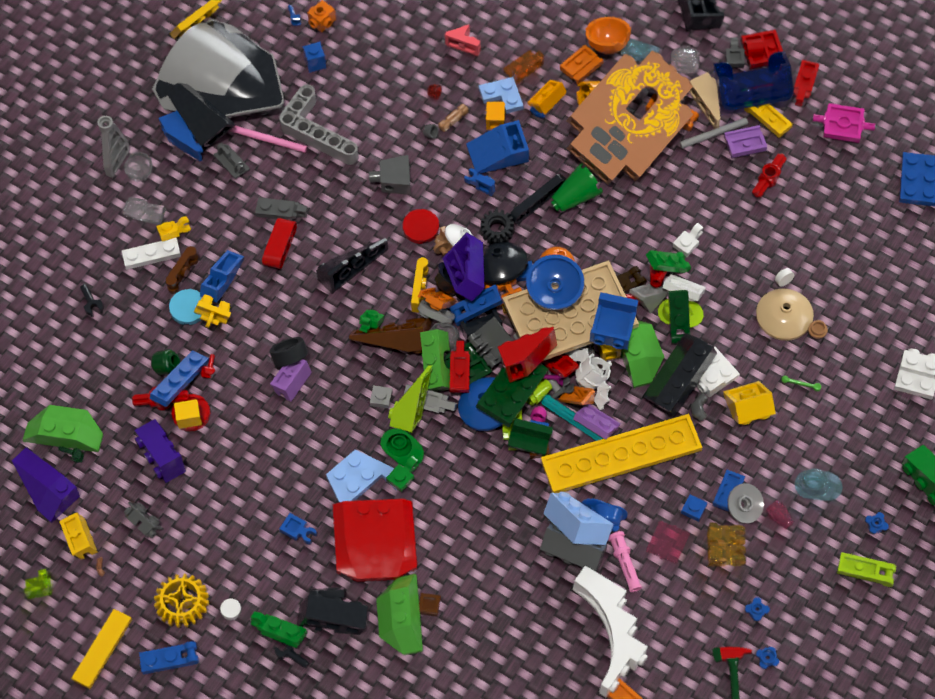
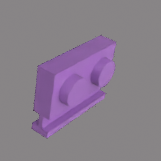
[724,125,767,158]
[573,404,621,439]

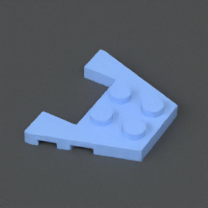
[326,450,397,502]

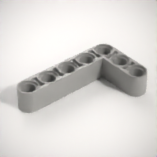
[279,85,359,165]

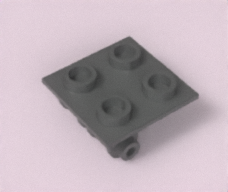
[468,317,513,369]

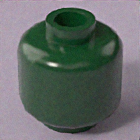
[151,349,180,375]

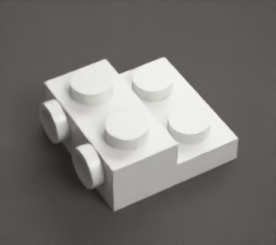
[697,347,740,398]
[894,349,935,400]

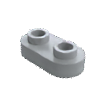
[418,300,455,326]

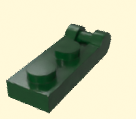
[668,290,690,344]

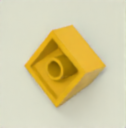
[723,381,776,425]

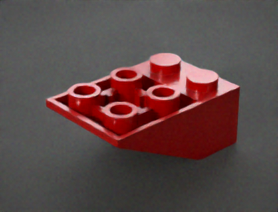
[498,326,557,383]

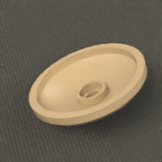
[756,289,813,341]

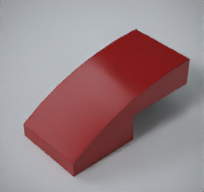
[542,354,579,378]

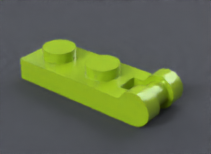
[837,552,896,587]

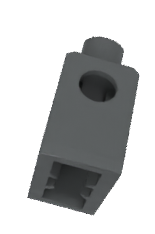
[369,155,411,195]

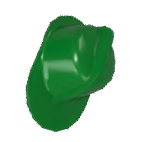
[380,428,424,466]

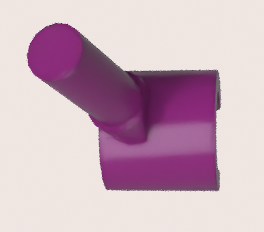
[543,374,569,386]

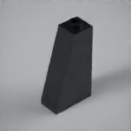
[167,83,235,147]

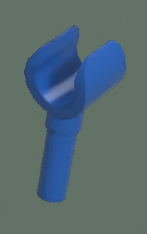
[288,5,301,25]

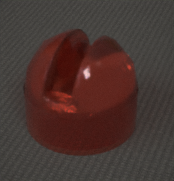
[427,84,442,99]

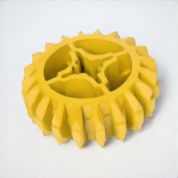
[154,573,209,628]

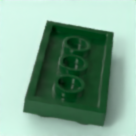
[476,364,549,427]

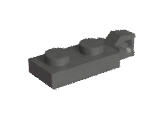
[255,197,308,221]

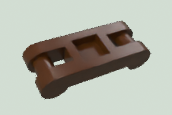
[166,246,199,294]

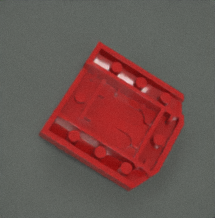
[332,499,417,582]

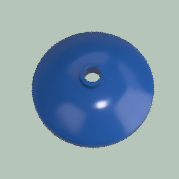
[526,255,584,310]
[458,377,502,431]

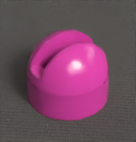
[530,406,547,422]

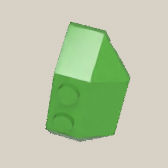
[621,320,664,388]
[23,405,103,452]
[376,574,423,656]

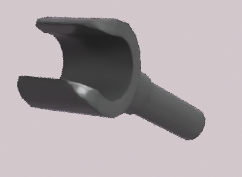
[551,378,574,399]

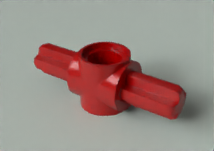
[752,153,787,198]
[132,386,189,410]

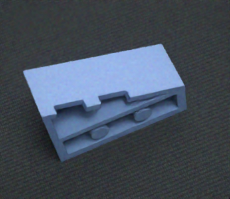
[543,492,614,545]

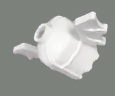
[565,348,612,410]

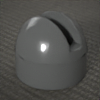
[423,124,439,138]

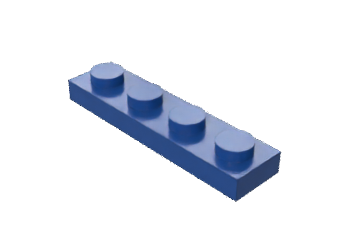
[150,350,209,407]

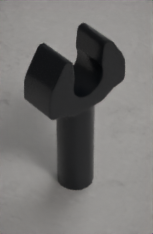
[80,284,104,317]
[274,642,310,669]

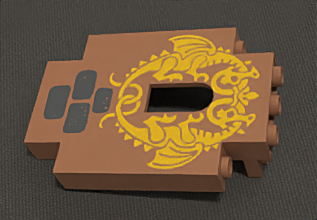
[566,50,693,185]

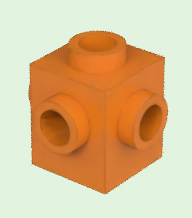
[307,0,336,33]

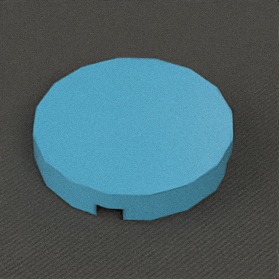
[169,289,202,325]

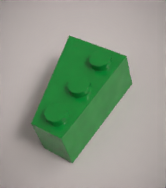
[901,445,935,505]

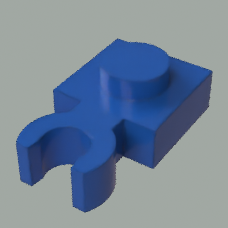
[279,513,317,545]

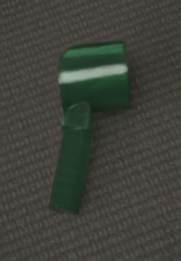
[58,446,84,463]

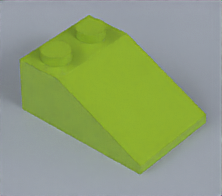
[388,365,432,432]

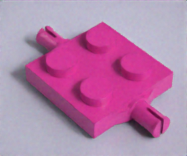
[812,103,876,143]

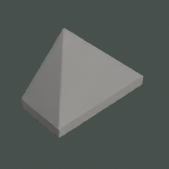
[630,284,668,314]

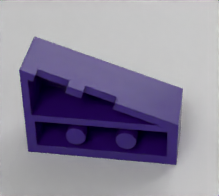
[442,232,484,301]
[135,419,186,483]

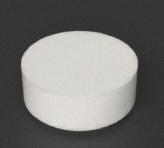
[775,268,794,286]
[220,599,241,620]

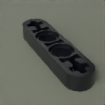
[509,173,567,224]

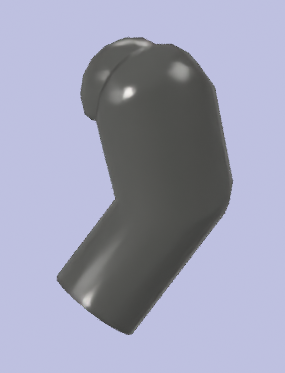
[691,393,708,421]

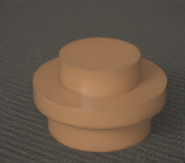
[808,320,828,339]

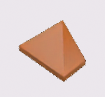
[559,386,595,405]

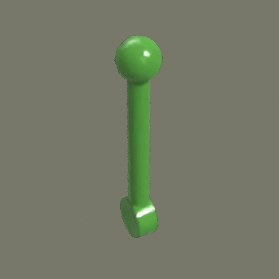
[781,376,821,392]

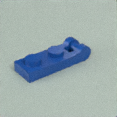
[450,285,503,326]
[139,641,199,674]

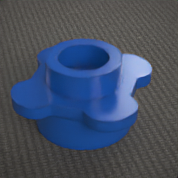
[865,512,889,534]
[745,597,770,621]
[756,647,779,669]

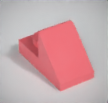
[445,25,481,56]

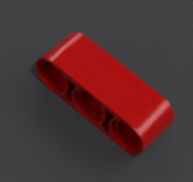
[262,218,297,269]

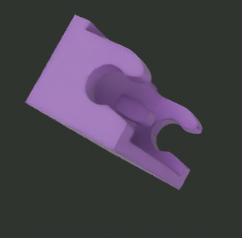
[270,359,312,402]

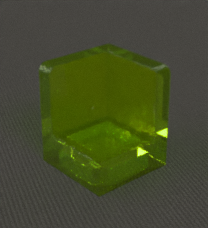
[24,569,52,599]

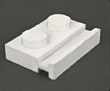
[662,274,706,301]

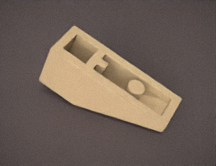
[689,72,720,129]

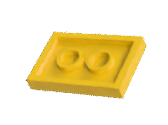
[170,0,222,39]

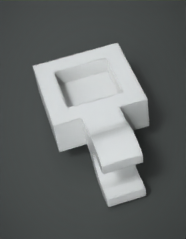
[673,223,703,257]

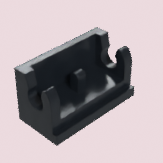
[459,309,502,343]

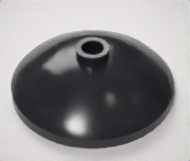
[483,242,528,284]

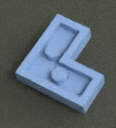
[479,77,524,114]

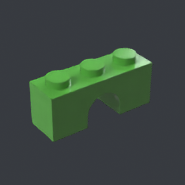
[420,329,450,392]

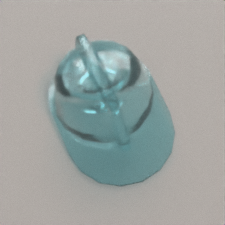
[795,468,843,501]

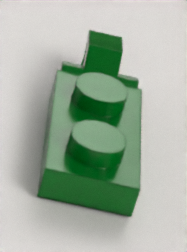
[250,611,307,648]

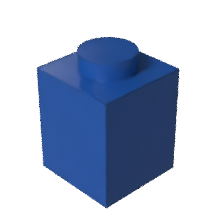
[303,42,326,73]

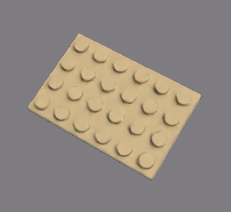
[502,261,639,361]

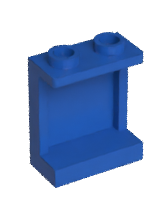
[590,292,639,350]

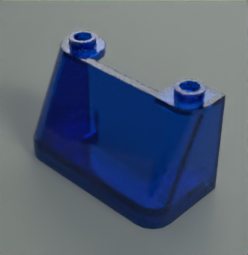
[713,51,794,110]

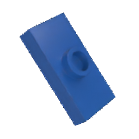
[713,469,745,512]

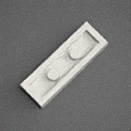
[122,238,181,270]

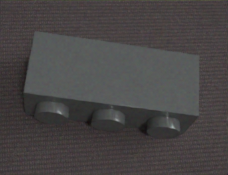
[540,523,607,572]

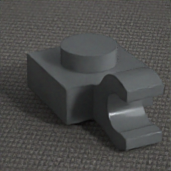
[725,37,745,67]

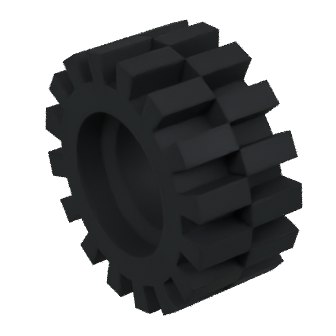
[480,209,514,244]

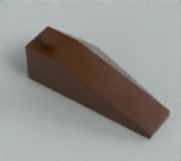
[349,317,431,353]

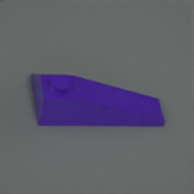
[12,447,80,523]

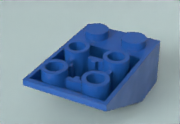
[466,120,529,174]

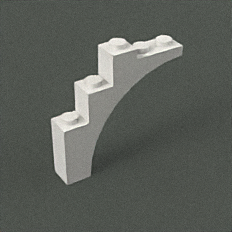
[573,566,648,697]

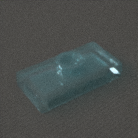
[621,38,660,61]

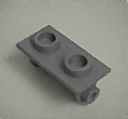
[213,143,250,179]
[124,502,164,539]

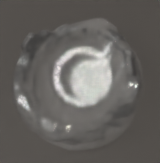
[670,45,700,74]

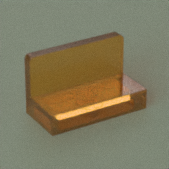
[503,50,544,84]

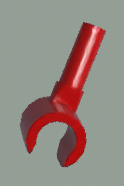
[201,354,215,378]

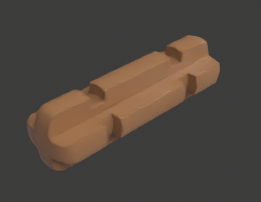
[438,104,468,132]

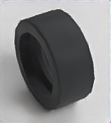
[269,337,308,367]

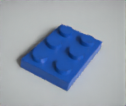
[899,152,935,207]

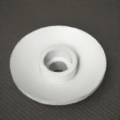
[445,224,473,246]

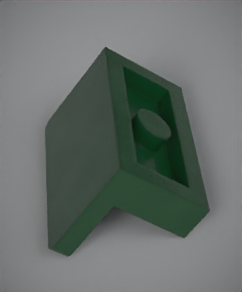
[507,418,553,456]

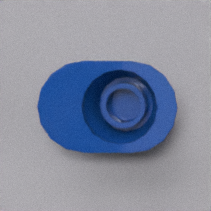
[581,498,628,532]

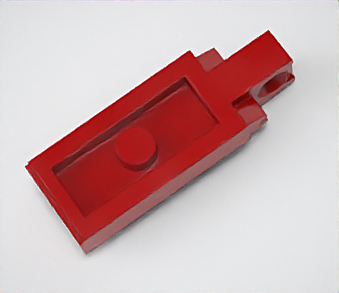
[793,60,820,107]
[450,341,470,393]

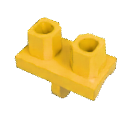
[194,294,231,328]

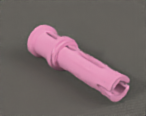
[608,531,642,593]

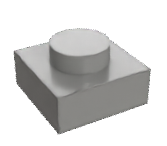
[370,385,393,409]

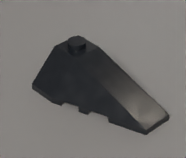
[316,238,388,294]

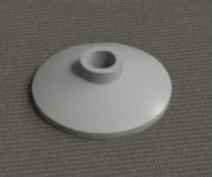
[728,483,764,523]

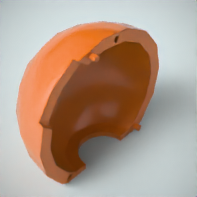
[586,17,631,54]

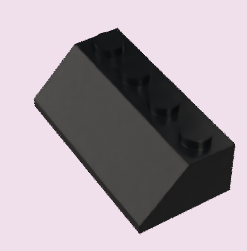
[642,333,717,417]

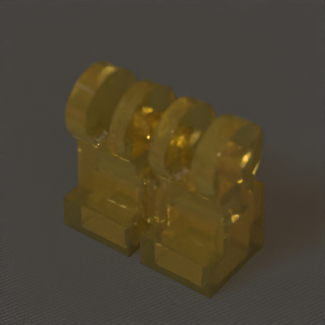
[707,522,746,566]

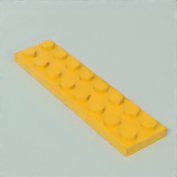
[541,414,702,493]

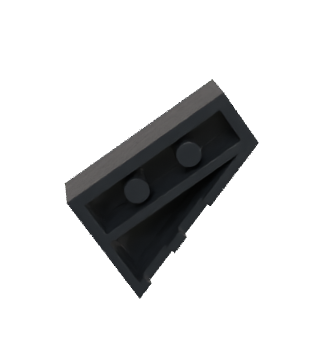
[679,0,725,30]
[297,593,368,635]

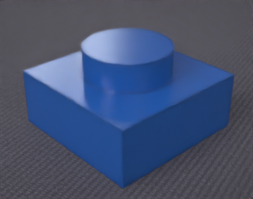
[681,494,708,522]

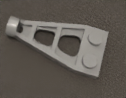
[98,116,130,178]

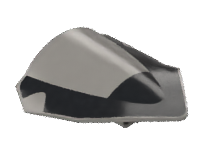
[152,19,284,117]

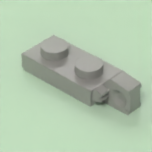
[404,384,457,413]

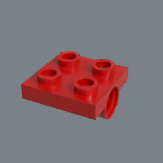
[741,30,785,69]

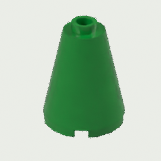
[550,163,603,212]

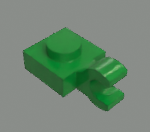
[359,310,384,333]
[386,456,419,492]

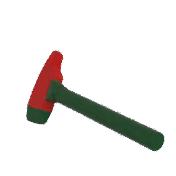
[712,647,753,699]

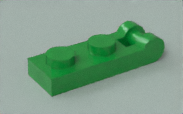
[646,250,691,273]

